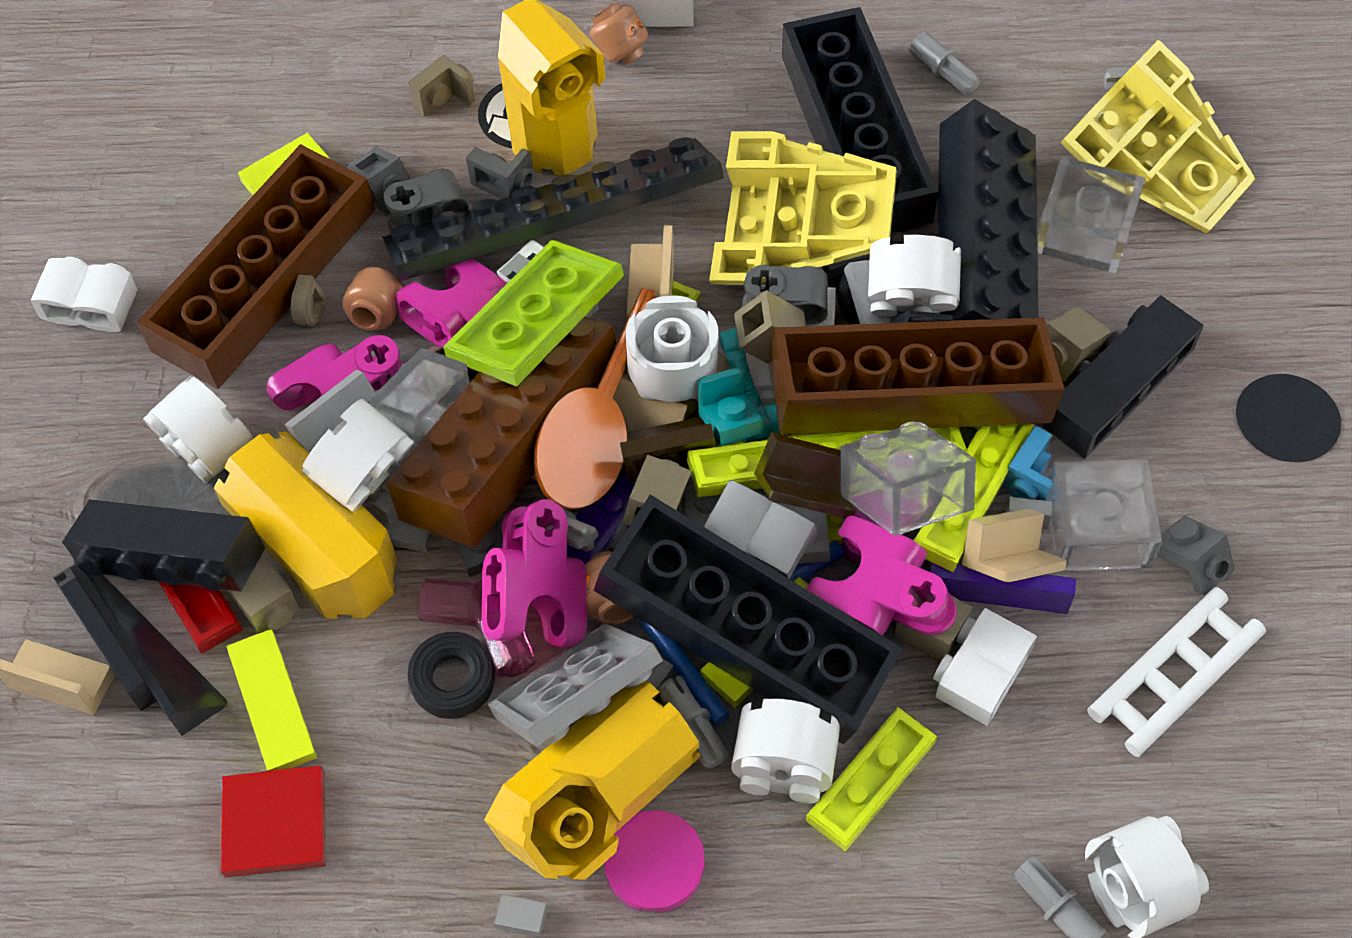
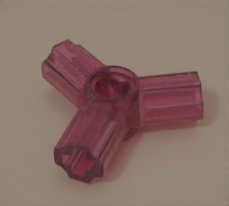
[418,578,537,678]

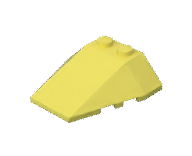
[1060,40,1255,234]
[709,131,897,285]

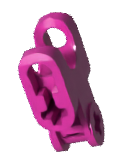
[395,259,507,350]
[266,335,407,411]
[482,499,587,648]
[806,515,957,636]

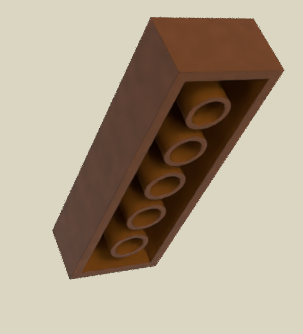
[136,144,376,389]
[386,316,617,548]
[768,317,1064,435]

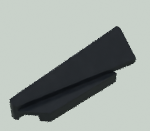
[53,564,227,736]

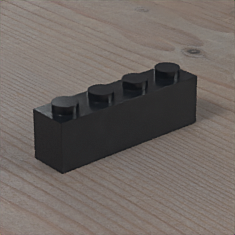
[1043,295,1204,459]
[62,499,266,592]

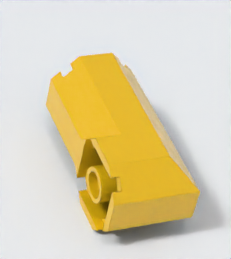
[498,0,606,176]
[214,432,397,619]
[484,680,700,880]

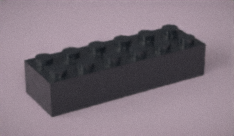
[782,7,939,233]
[938,99,1039,321]
[593,494,903,745]

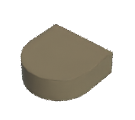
[291,274,327,327]

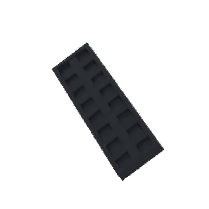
[382,137,724,281]

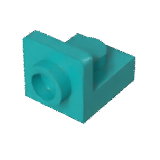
[697,368,763,446]

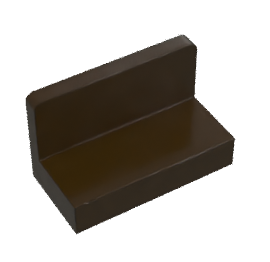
[620,417,716,484]
[754,432,860,518]

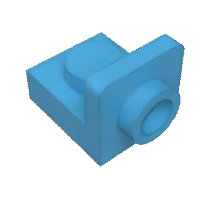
[1002,426,1054,501]

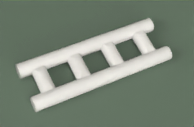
[1087,587,1266,757]

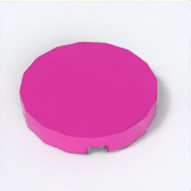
[604,810,705,913]

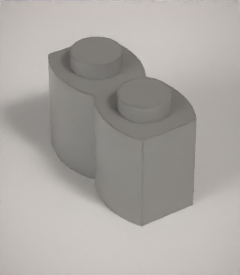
[704,480,816,579]

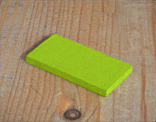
[443,240,624,387]

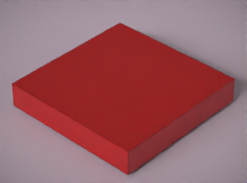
[221,765,326,878]

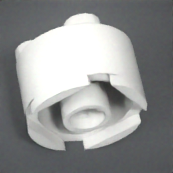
[868,235,961,317]
[626,296,718,402]
[143,376,254,484]
[302,398,414,513]
[731,699,840,804]
[1085,816,1209,938]

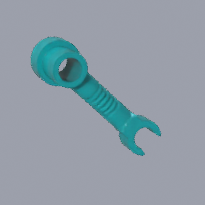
[718,328,792,443]

